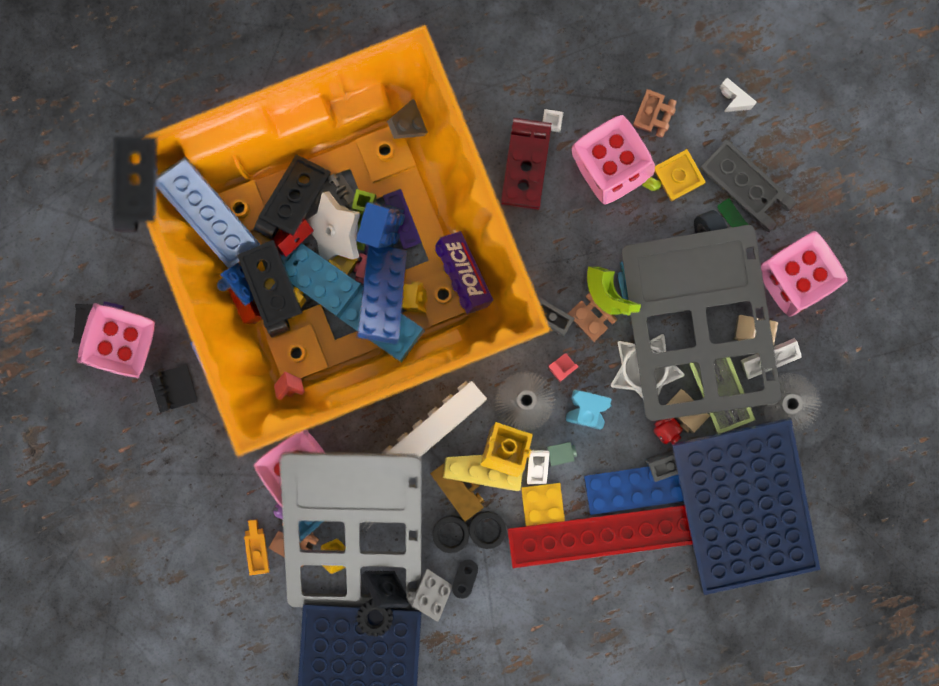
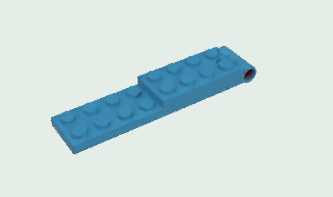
[280,240,425,363]

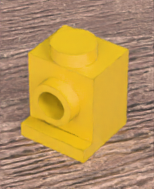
[402,282,427,313]

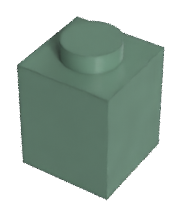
[546,442,577,466]

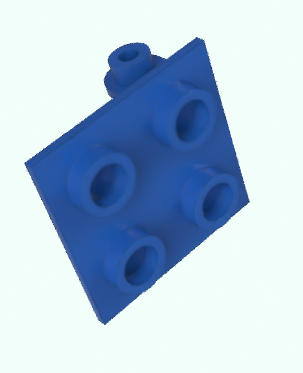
[217,262,254,306]

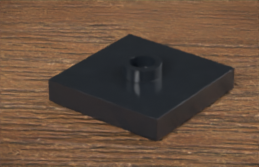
[362,571,410,608]

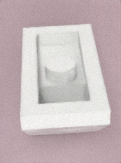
[719,78,757,112]
[527,451,549,484]

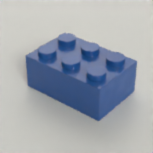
[356,202,405,248]

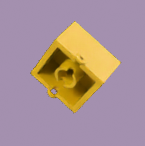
[480,422,533,477]

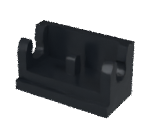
[72,304,93,344]

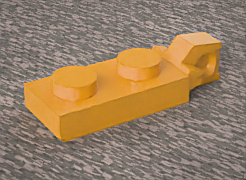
[244,519,270,575]

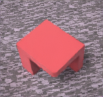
[548,353,579,382]
[274,372,304,400]

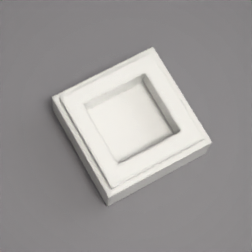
[542,109,563,132]

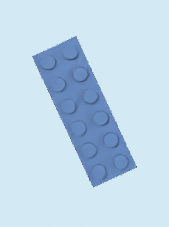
[156,157,260,268]

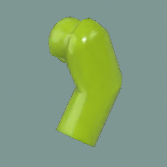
[642,177,661,191]

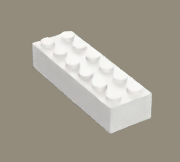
[382,381,487,457]

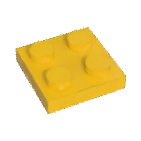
[654,149,706,202]
[521,483,565,526]

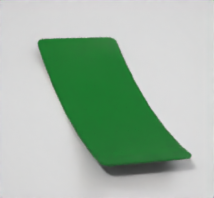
[717,198,748,228]

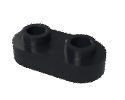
[452,560,478,599]

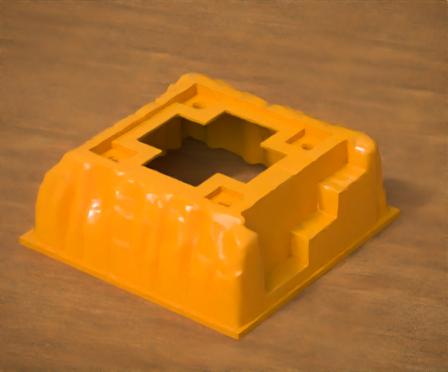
[130,25,550,456]

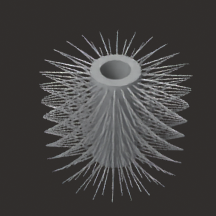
[495,371,556,431]
[757,372,823,432]

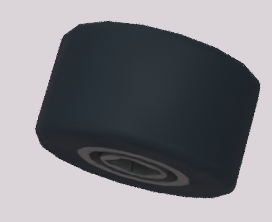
[694,210,727,233]

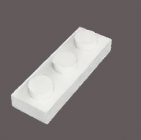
[741,338,802,379]

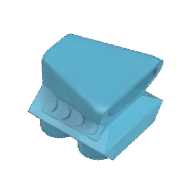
[566,390,612,430]

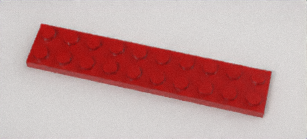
[507,505,693,568]

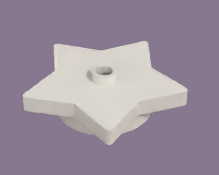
[306,191,360,261]
[611,334,684,399]

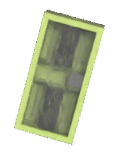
[689,357,755,434]

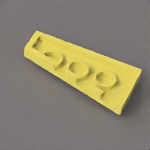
[442,455,523,491]

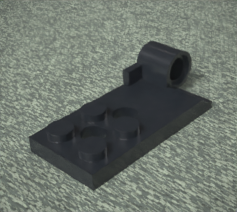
[112,137,158,232]
[254,154,331,240]
[237,240,302,338]

